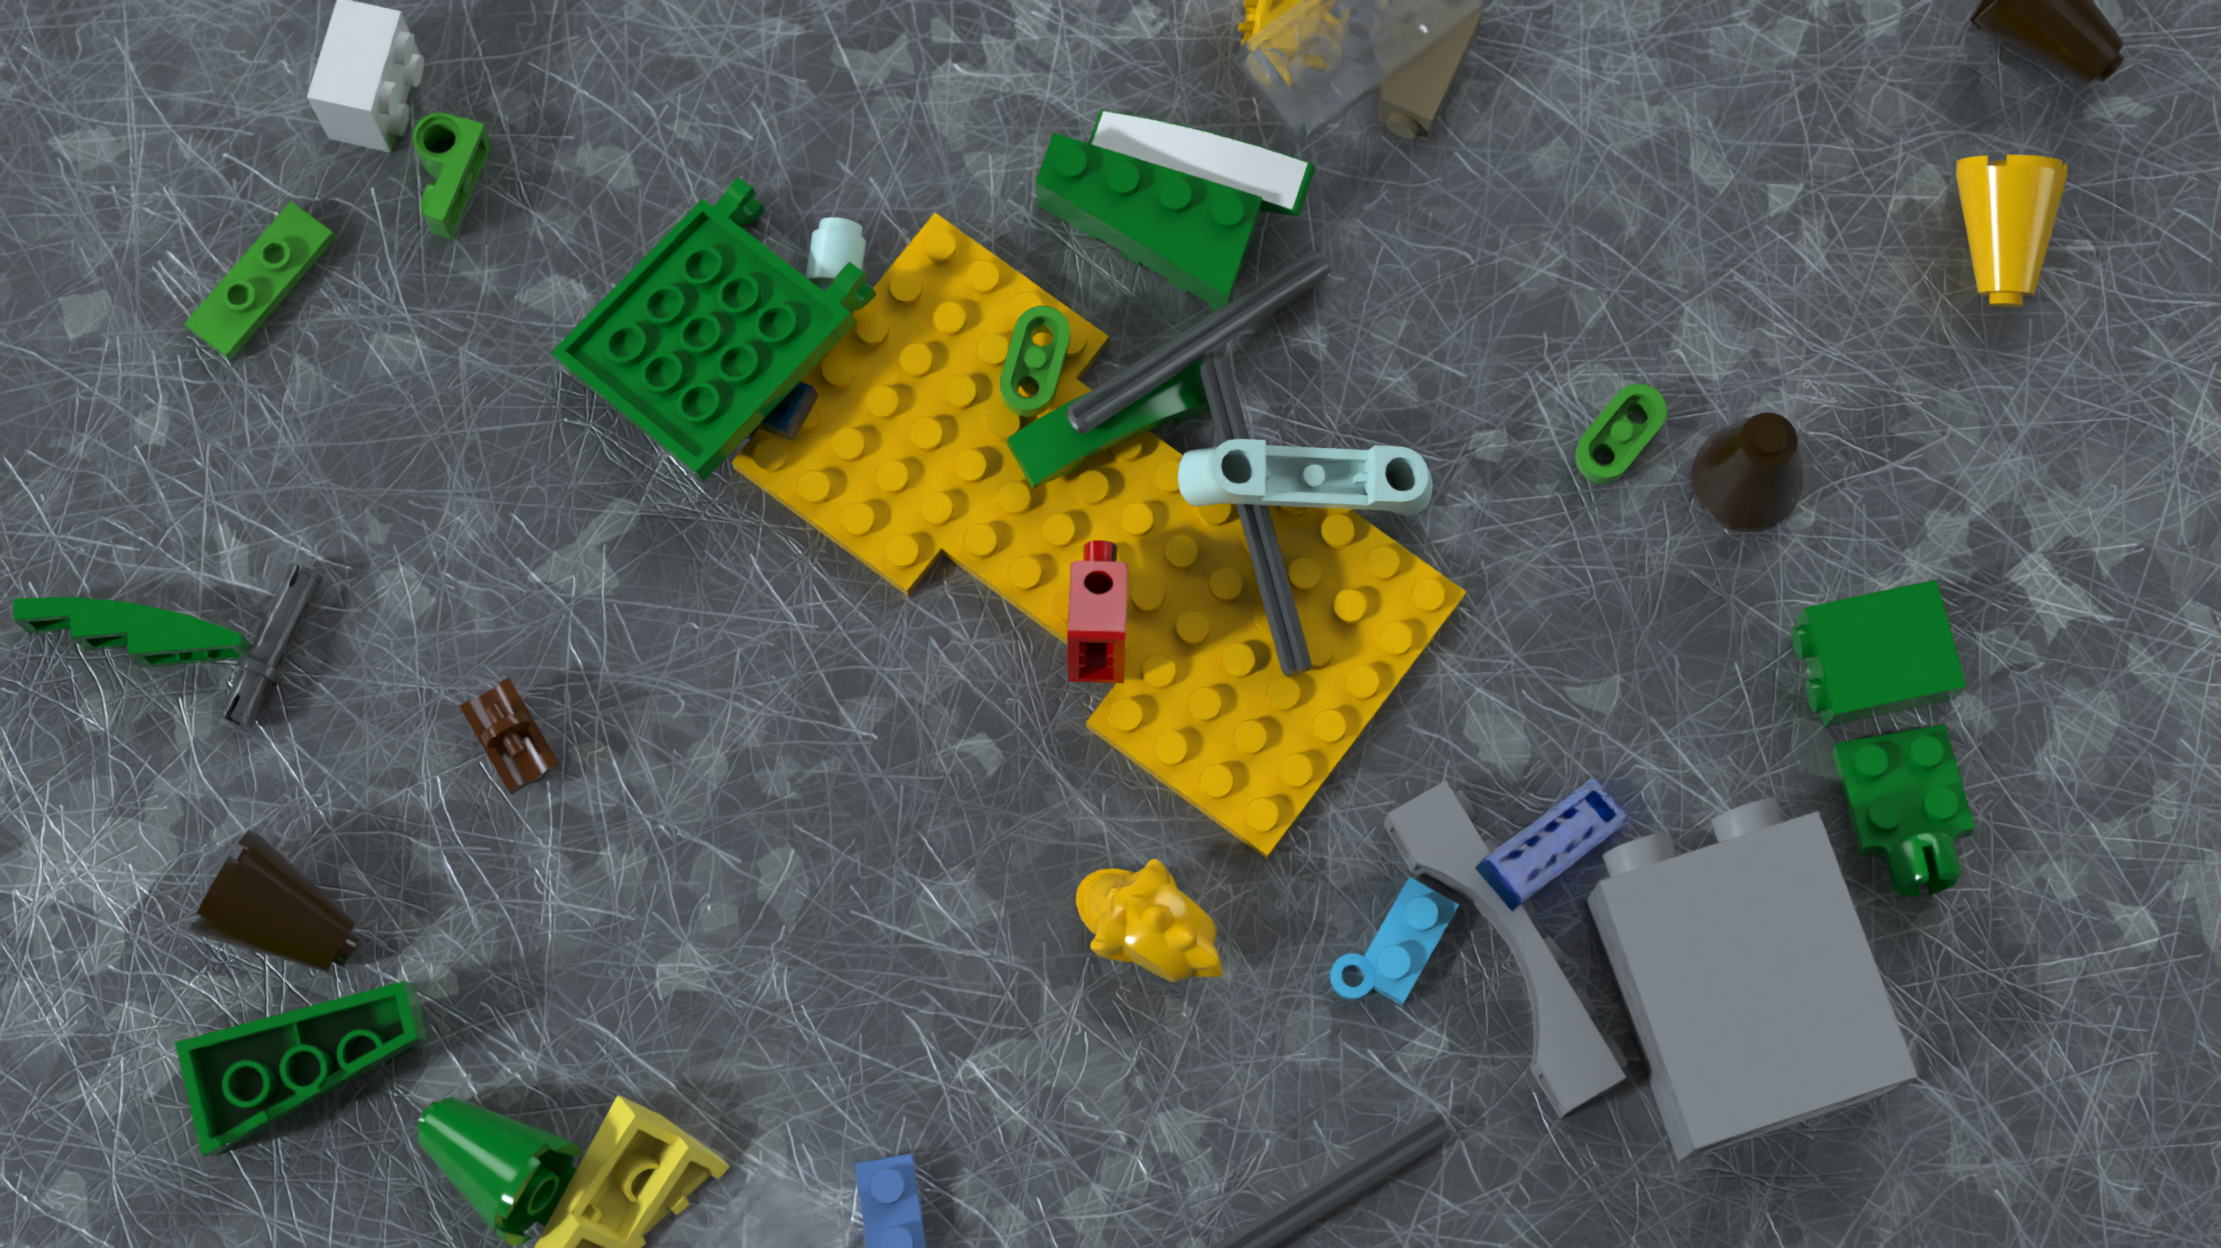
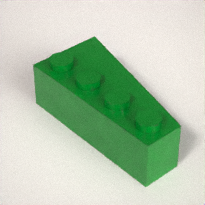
[1036,132,1262,311]
[175,981,428,1156]

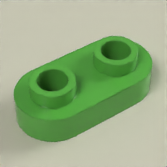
[1000,306,1070,417]
[1575,384,1667,484]

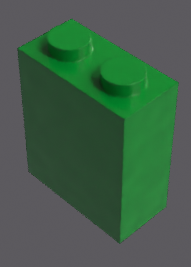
[1791,580,1967,727]

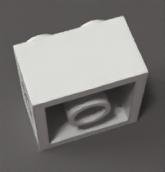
[307,0,424,153]

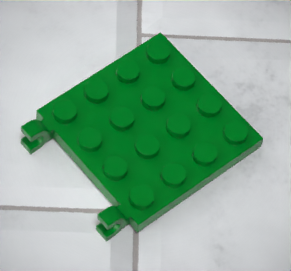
[550,177,877,482]

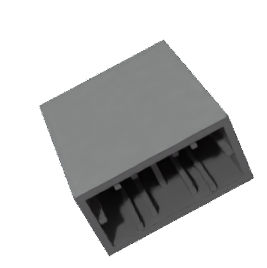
[1585,798,1918,1162]

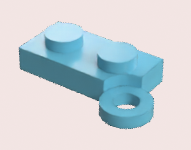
[1330,876,1459,1006]

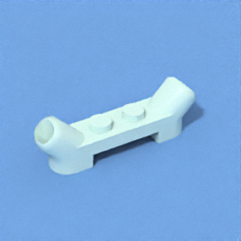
[1178,439,1433,516]

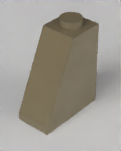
[1376,0,1483,141]

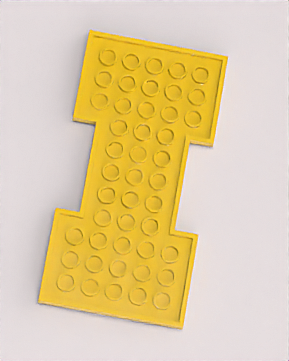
[732,212,1466,860]

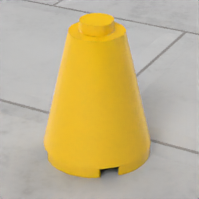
[1956,155,2068,307]

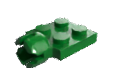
[1832,724,1975,897]

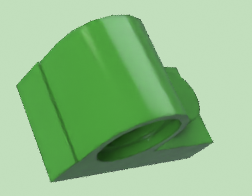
[412,112,493,240]

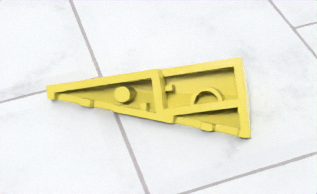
[534,1095,729,1248]

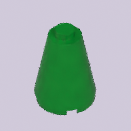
[417,1097,582,1246]

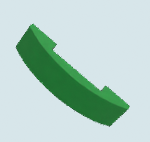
[1006,359,1210,489]

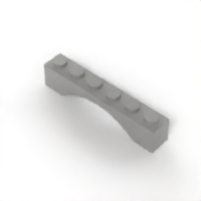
[1383,780,1627,1119]

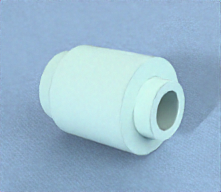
[805,217,866,291]

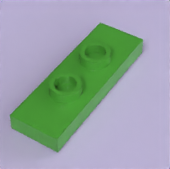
[184,201,336,361]

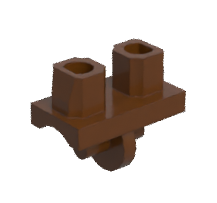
[459,677,561,795]

